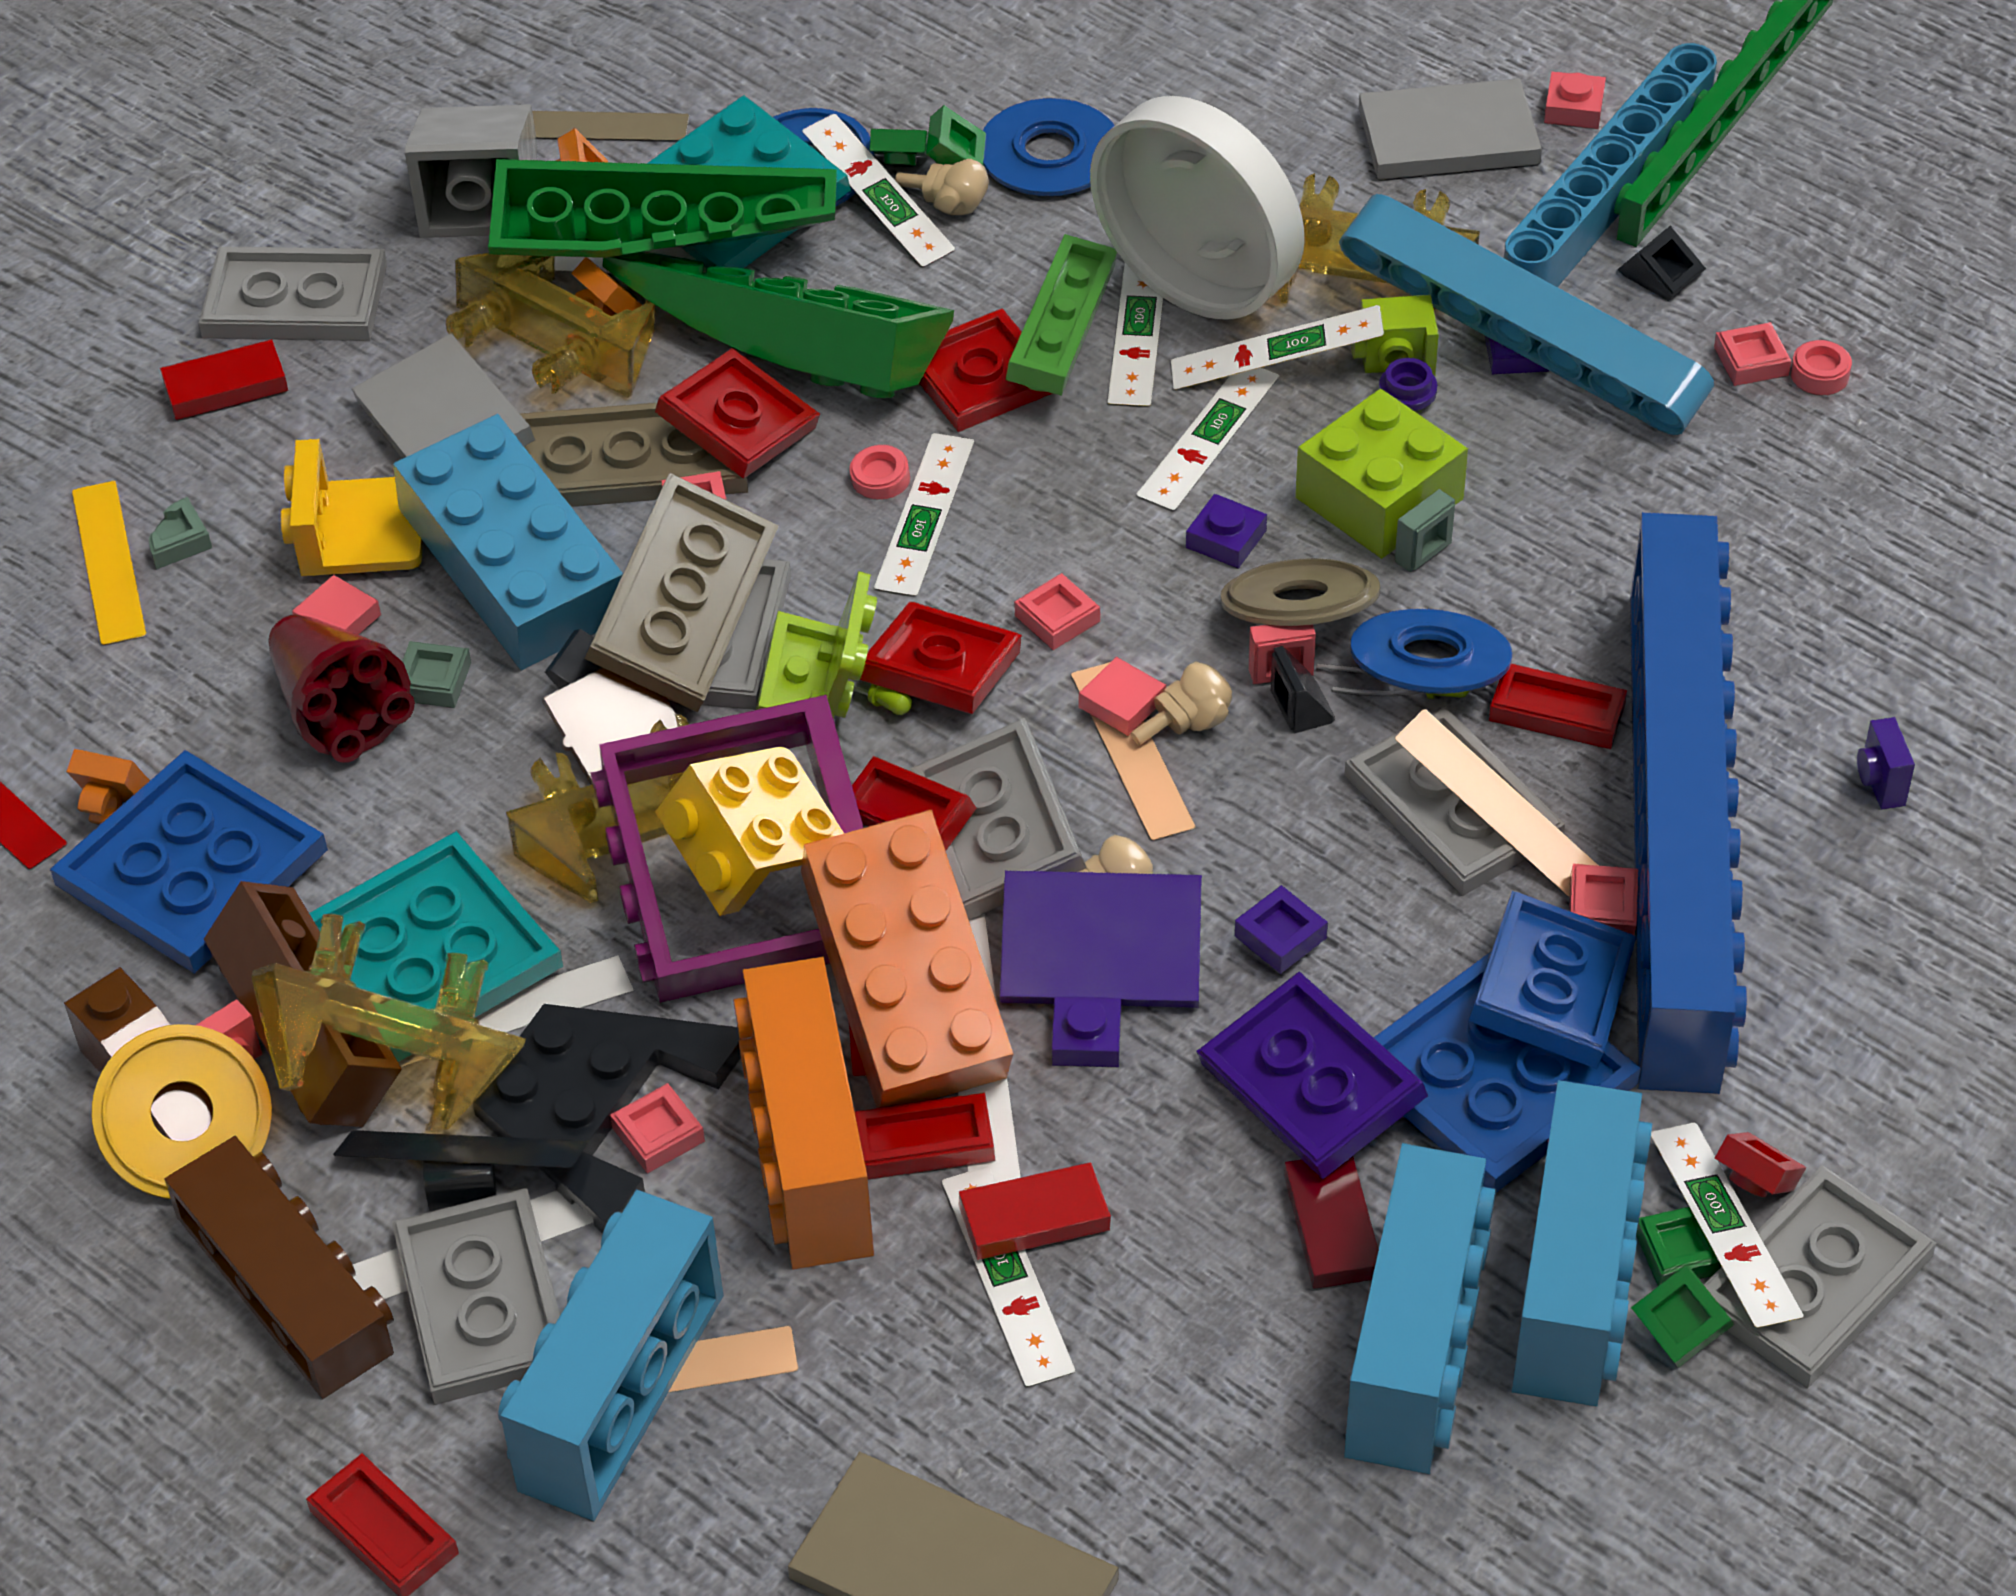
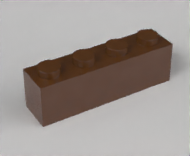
[204,881,402,1127]
[164,1135,394,1400]

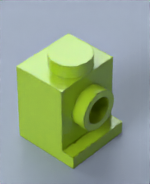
[1351,295,1439,376]

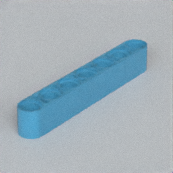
[1504,43,1717,287]
[1339,194,1714,435]

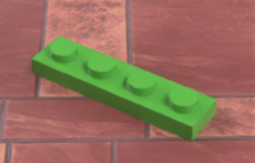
[1006,234,1118,396]

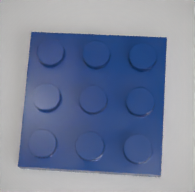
[50,750,328,973]
[1373,952,1641,1193]

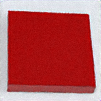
[919,308,1053,432]
[655,348,820,479]
[860,601,1022,714]

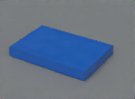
[1468,891,1636,1069]

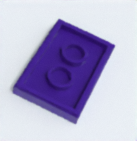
[1000,870,1202,1008]
[1196,971,1428,1179]

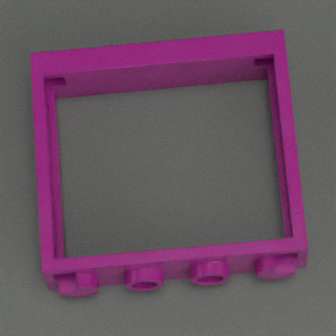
[591,695,863,1003]

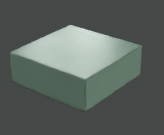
[1395,489,1455,572]
[402,641,471,708]

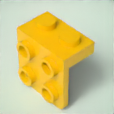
[281,439,423,576]
[655,747,844,916]

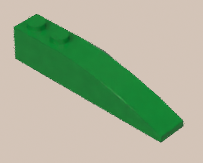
[488,159,837,258]
[602,251,954,398]

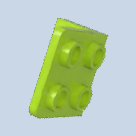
[756,571,877,719]

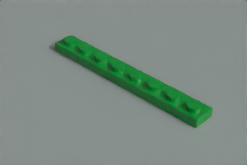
[1614,0,1833,247]

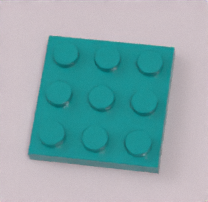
[647,95,851,269]
[309,831,563,1062]

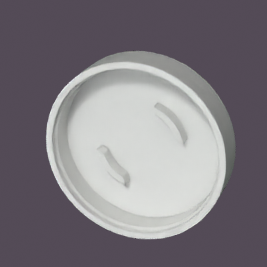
[1090,96,1304,319]

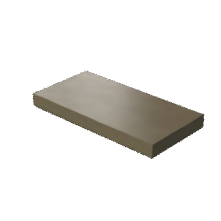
[520,402,748,507]
[584,473,779,712]
[788,1451,1119,1596]

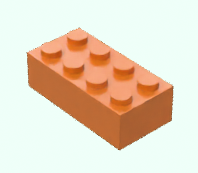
[801,810,1013,1108]
[733,957,874,1270]

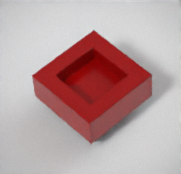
[1714,1132,1807,1197]

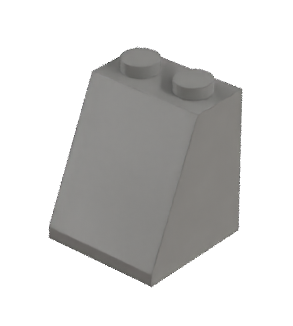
[405,104,538,238]

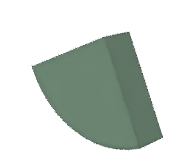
[149,497,212,570]

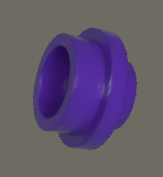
[1379,358,1438,411]

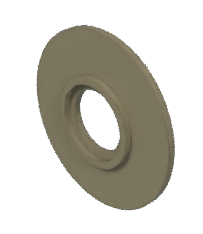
[1221,558,1380,626]

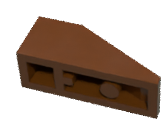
[64,967,213,1141]

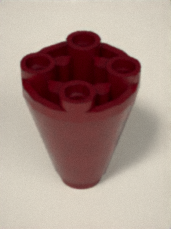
[268,615,415,763]

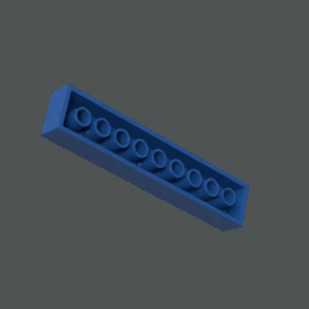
[1630,512,1747,1094]

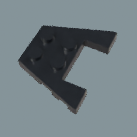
[472,1004,746,1233]

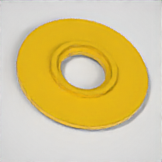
[91,1024,272,1199]

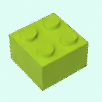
[1295,388,1468,559]

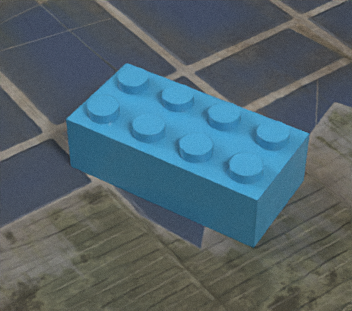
[393,414,623,671]
[1512,1080,1652,1407]
[1344,1143,1496,1474]
[498,1189,724,1521]

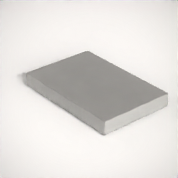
[1358,78,1542,180]
[199,247,387,341]
[352,333,535,459]
[667,559,791,710]
[1344,707,1565,896]
[909,718,1087,920]
[1704,1165,1936,1389]
[392,1188,560,1405]

